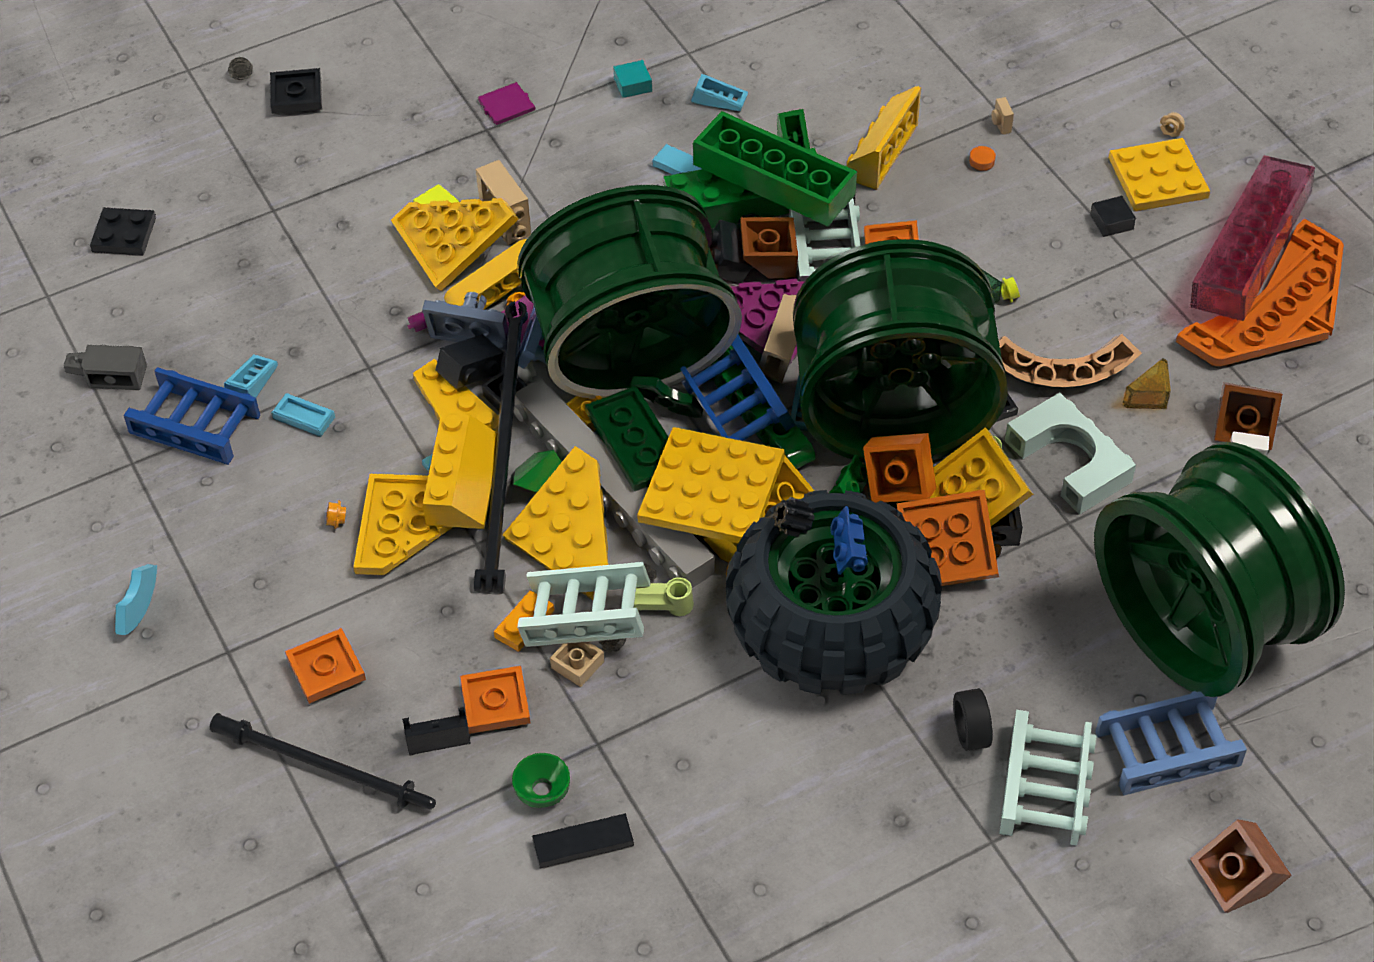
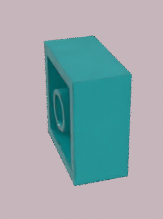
[613,60,652,98]

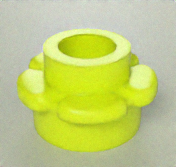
[998,277,1020,303]

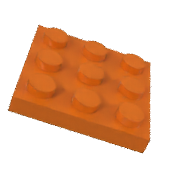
[896,489,999,586]

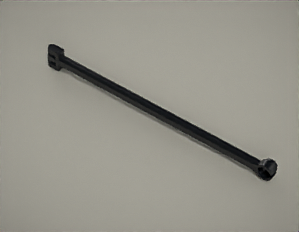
[474,301,528,591]

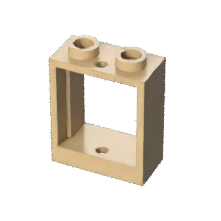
[476,160,531,245]

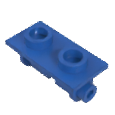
[830,506,868,575]

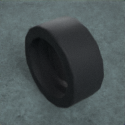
[953,688,993,751]

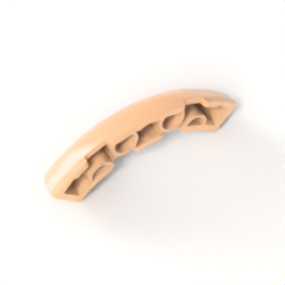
[999,334,1142,388]

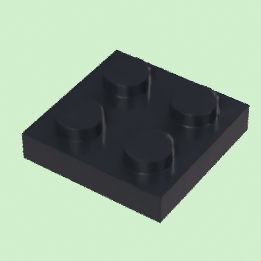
[270,68,322,114]
[90,207,156,256]

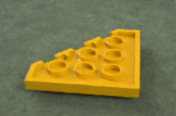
[391,198,519,291]
[503,446,609,600]
[353,474,453,575]

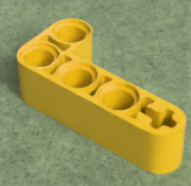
[444,239,527,310]

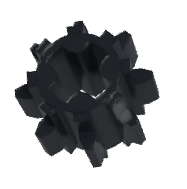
[774,497,815,538]

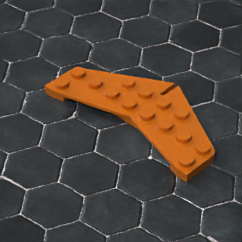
[1176,218,1344,366]

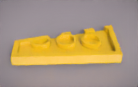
[413,359,499,433]

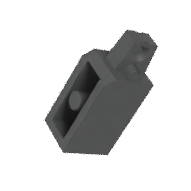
[64,345,147,390]

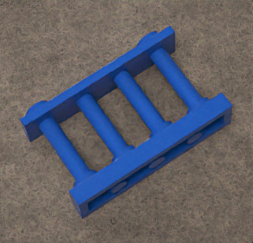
[680,335,796,441]
[123,367,261,465]

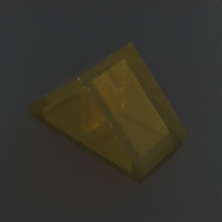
[1123,358,1171,409]

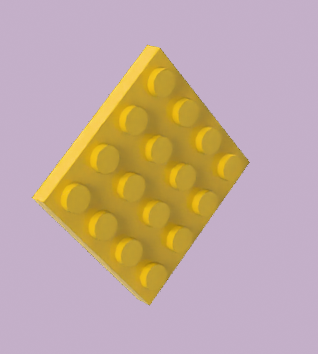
[637,427,785,543]

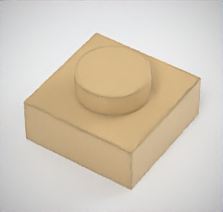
[992,97,1014,134]

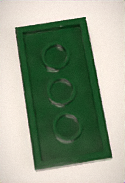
[585,386,669,492]

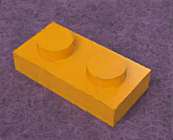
[494,590,555,652]

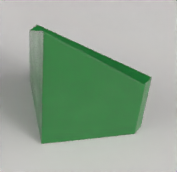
[513,450,562,493]

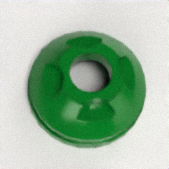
[512,753,570,808]

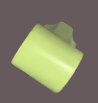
[634,577,694,616]

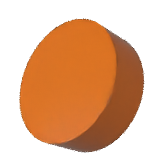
[969,146,996,171]

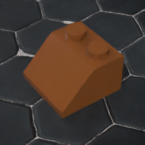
[740,217,798,278]
[1214,382,1283,450]
[1190,819,1292,913]

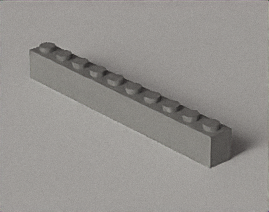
[514,378,715,588]

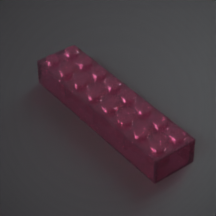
[1190,155,1315,321]

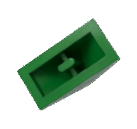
[777,109,810,149]

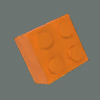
[863,433,936,503]

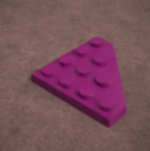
[731,279,805,367]

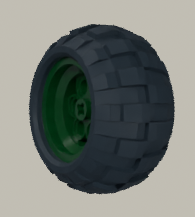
[726,490,942,695]

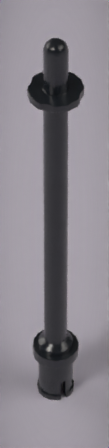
[209,713,436,809]

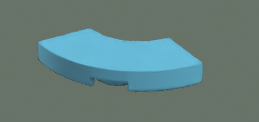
[115,564,157,635]

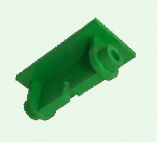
[829,455,868,494]

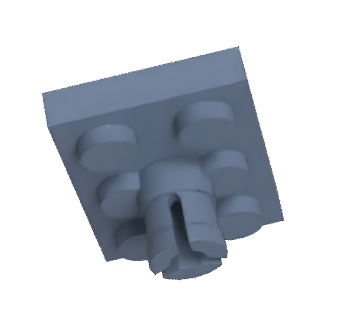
[422,292,508,351]

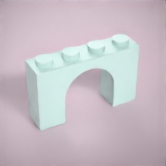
[1005,392,1136,515]

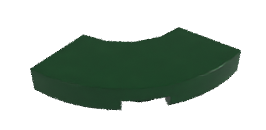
[631,376,704,418]

